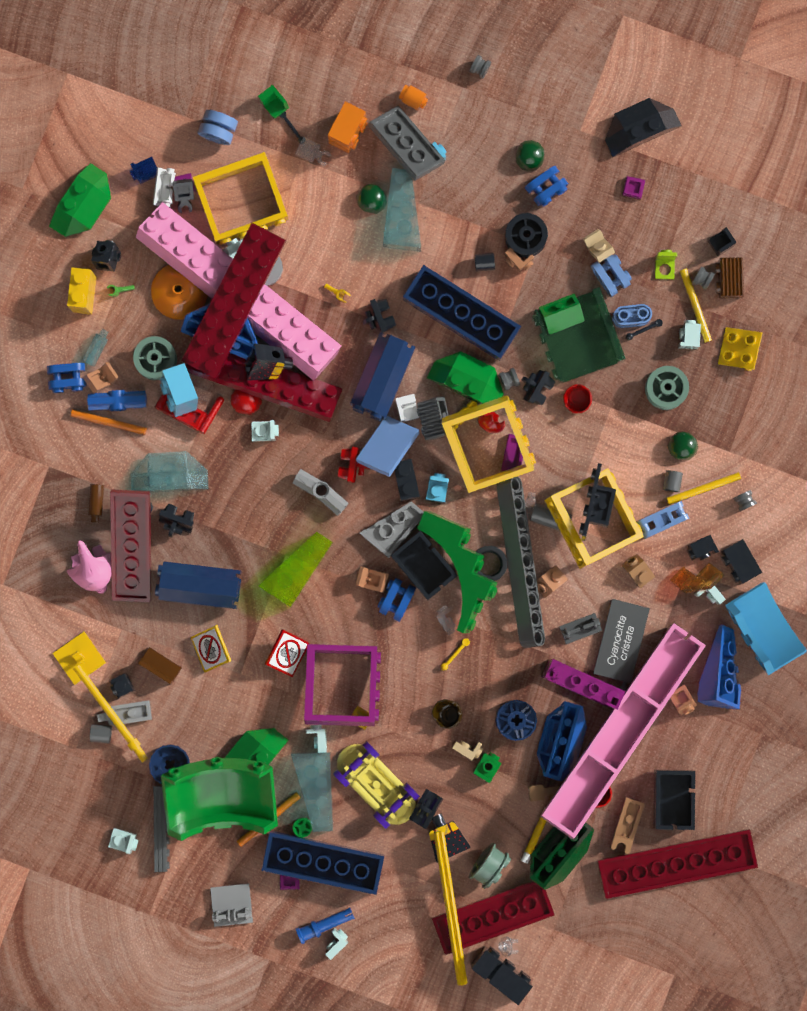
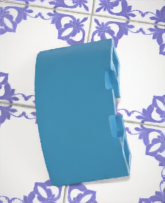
[725,582,807,675]

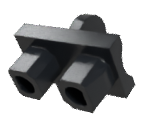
[362,299,396,335]
[521,370,555,405]
[159,504,194,538]
[409,789,443,829]

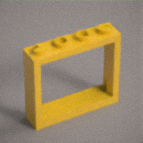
[193,152,289,245]
[442,395,536,493]
[544,468,644,569]

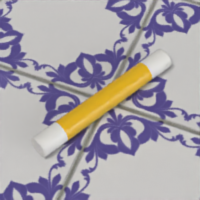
[521,807,547,864]

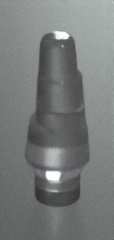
[525,492,536,521]

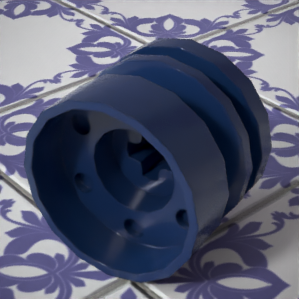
[495,700,537,741]
[149,744,190,784]

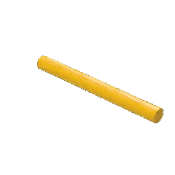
[680,268,712,343]
[666,472,741,505]

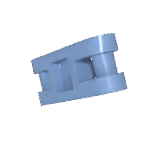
[637,501,689,539]

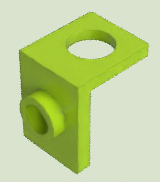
[655,250,677,279]

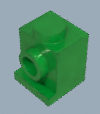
[473,752,502,783]

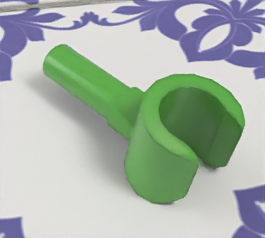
[107,285,135,297]

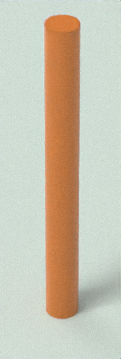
[71,409,147,435]
[236,792,301,847]

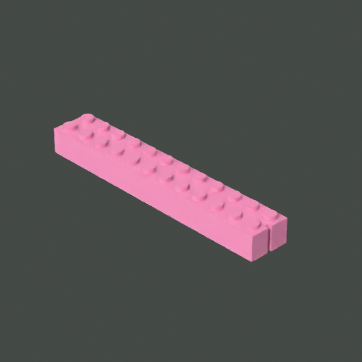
[136,202,341,381]
[540,623,706,839]

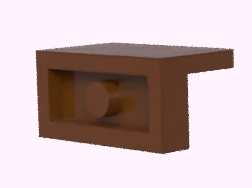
[138,647,182,684]

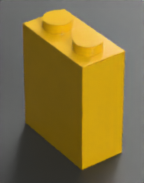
[67,267,97,315]

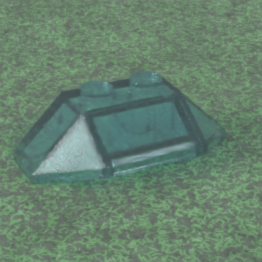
[131,451,209,493]

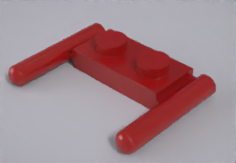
[154,393,224,435]

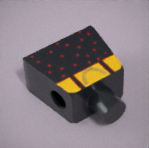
[244,343,293,380]
[429,813,471,863]

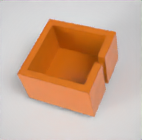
[328,101,368,153]

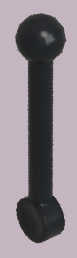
[279,112,305,144]
[626,319,663,340]

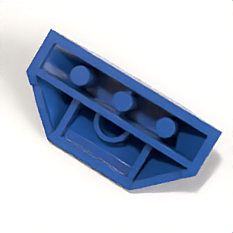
[181,304,258,359]
[537,701,587,782]

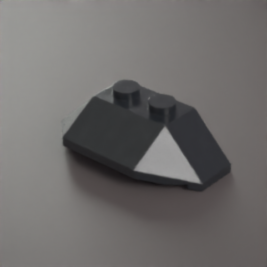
[605,98,682,158]

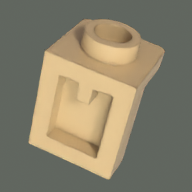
[583,229,615,262]
[452,740,483,760]

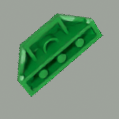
[49,163,112,237]
[426,351,504,404]
[225,728,289,765]

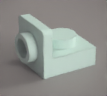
[252,420,279,442]
[694,581,726,605]
[306,725,327,753]
[108,828,138,854]
[325,928,348,960]

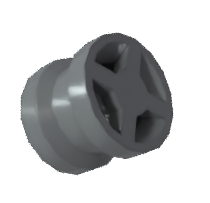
[469,55,492,79]
[692,266,715,290]
[499,368,520,391]
[733,490,757,512]

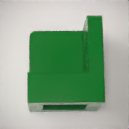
[258,84,289,119]

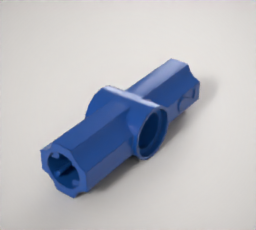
[87,390,147,411]

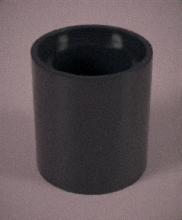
[474,253,495,272]

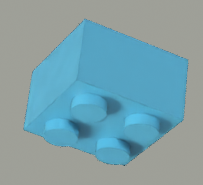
[160,363,198,417]

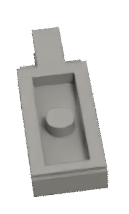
[97,700,152,726]

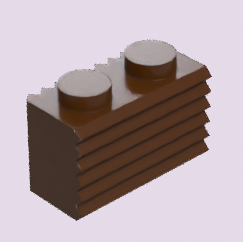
[715,257,744,298]

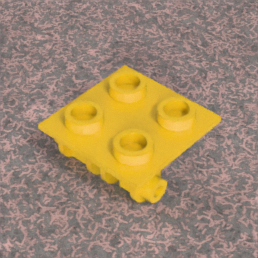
[718,327,762,371]

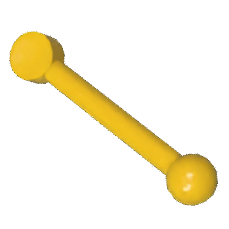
[440,638,470,671]

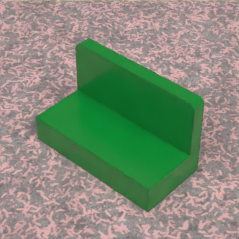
[539,294,584,335]

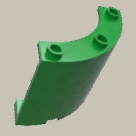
[161,757,278,841]

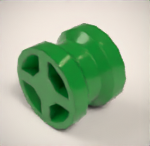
[293,817,313,838]

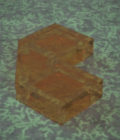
[670,563,724,593]

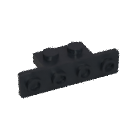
[579,463,616,541]

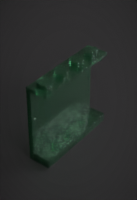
[532,287,626,384]

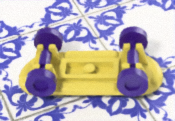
[333,741,420,829]

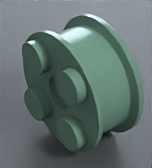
[133,336,177,381]
[645,366,689,410]
[468,843,511,889]

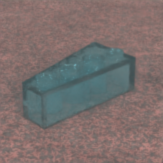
[383,168,421,252]
[291,752,334,832]

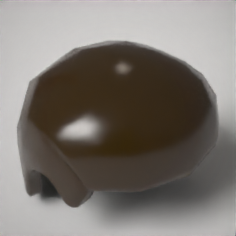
[431,699,463,729]

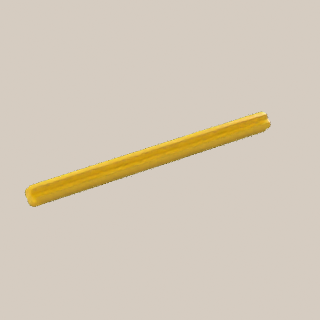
[434,831,468,986]

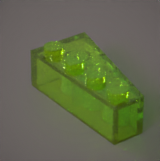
[259,532,333,608]

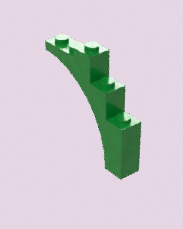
[417,511,498,634]

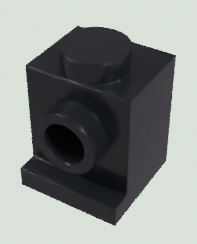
[687,535,719,561]
[110,673,136,699]

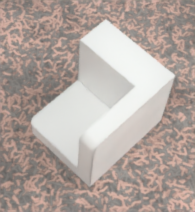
[395,394,419,422]

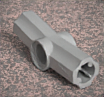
[292,469,349,516]

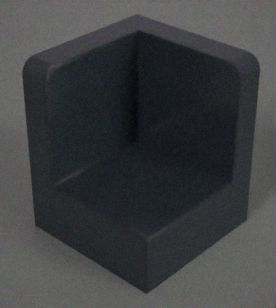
[708,227,737,256]

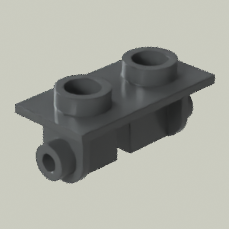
[559,613,602,644]

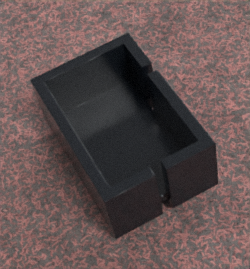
[391,531,458,601]
[653,770,696,830]
[470,946,533,1006]

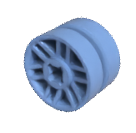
[197,110,238,145]

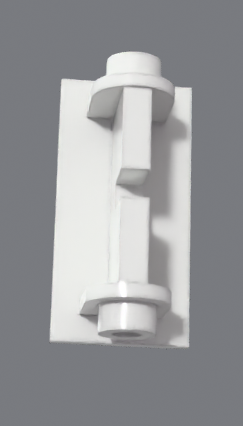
[153,167,176,207]

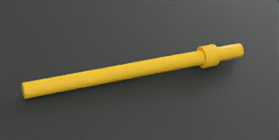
[73,664,148,763]

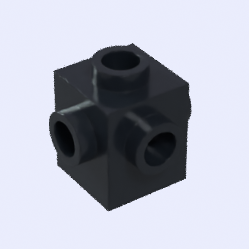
[91,240,121,272]

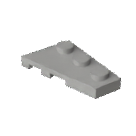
[360,501,424,558]

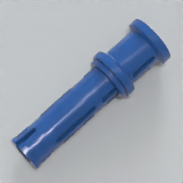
[295,907,355,944]

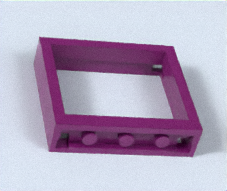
[304,644,381,726]
[541,659,625,710]

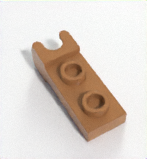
[528,785,560,802]
[610,797,645,854]

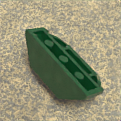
[530,822,594,890]

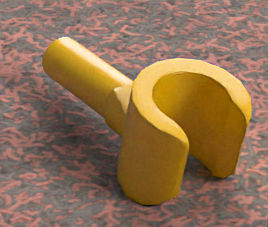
[324,284,351,303]

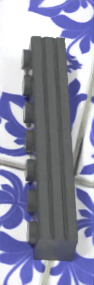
[153,786,170,872]

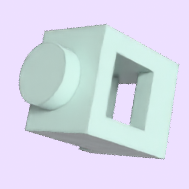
[678,320,701,349]

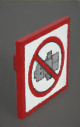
[265,629,310,677]

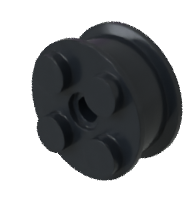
[505,213,548,258]

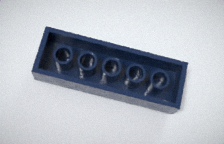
[403,265,521,361]
[261,831,385,895]

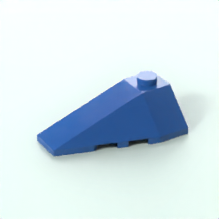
[697,625,741,710]

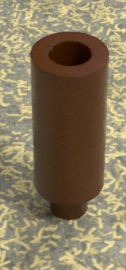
[88,484,104,523]

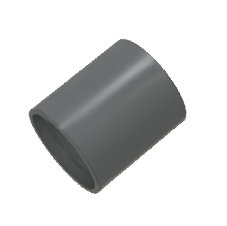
[663,470,683,492]
[90,724,112,743]

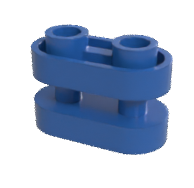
[524,165,569,207]
[47,363,87,393]
[377,578,416,622]

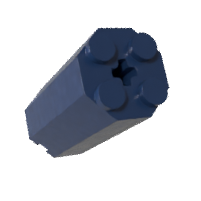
[350,332,416,422]
[155,561,242,609]

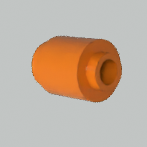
[399,85,428,111]

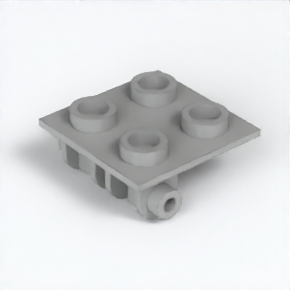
[210,884,253,927]

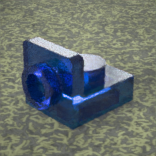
[129,157,157,184]

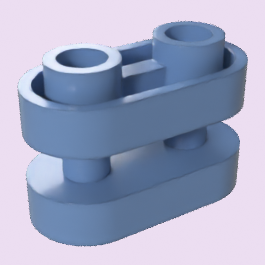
[590,254,632,297]
[612,304,652,328]

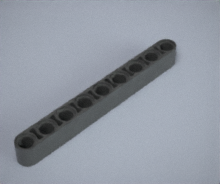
[497,476,545,648]

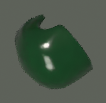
[516,140,545,172]
[356,184,387,214]
[668,431,699,460]

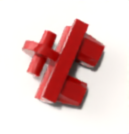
[338,447,370,483]

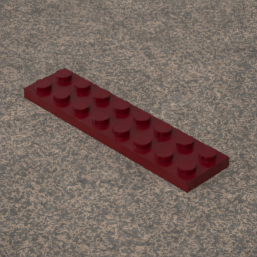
[181,223,287,379]
[186,353,343,422]
[597,829,758,899]

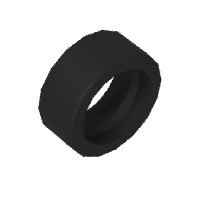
[476,546,507,581]

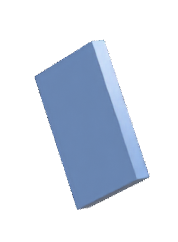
[356,416,419,477]

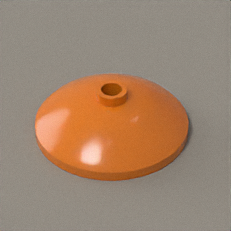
[151,265,208,320]

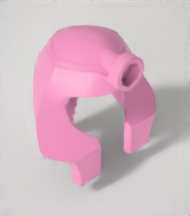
[67,540,111,594]

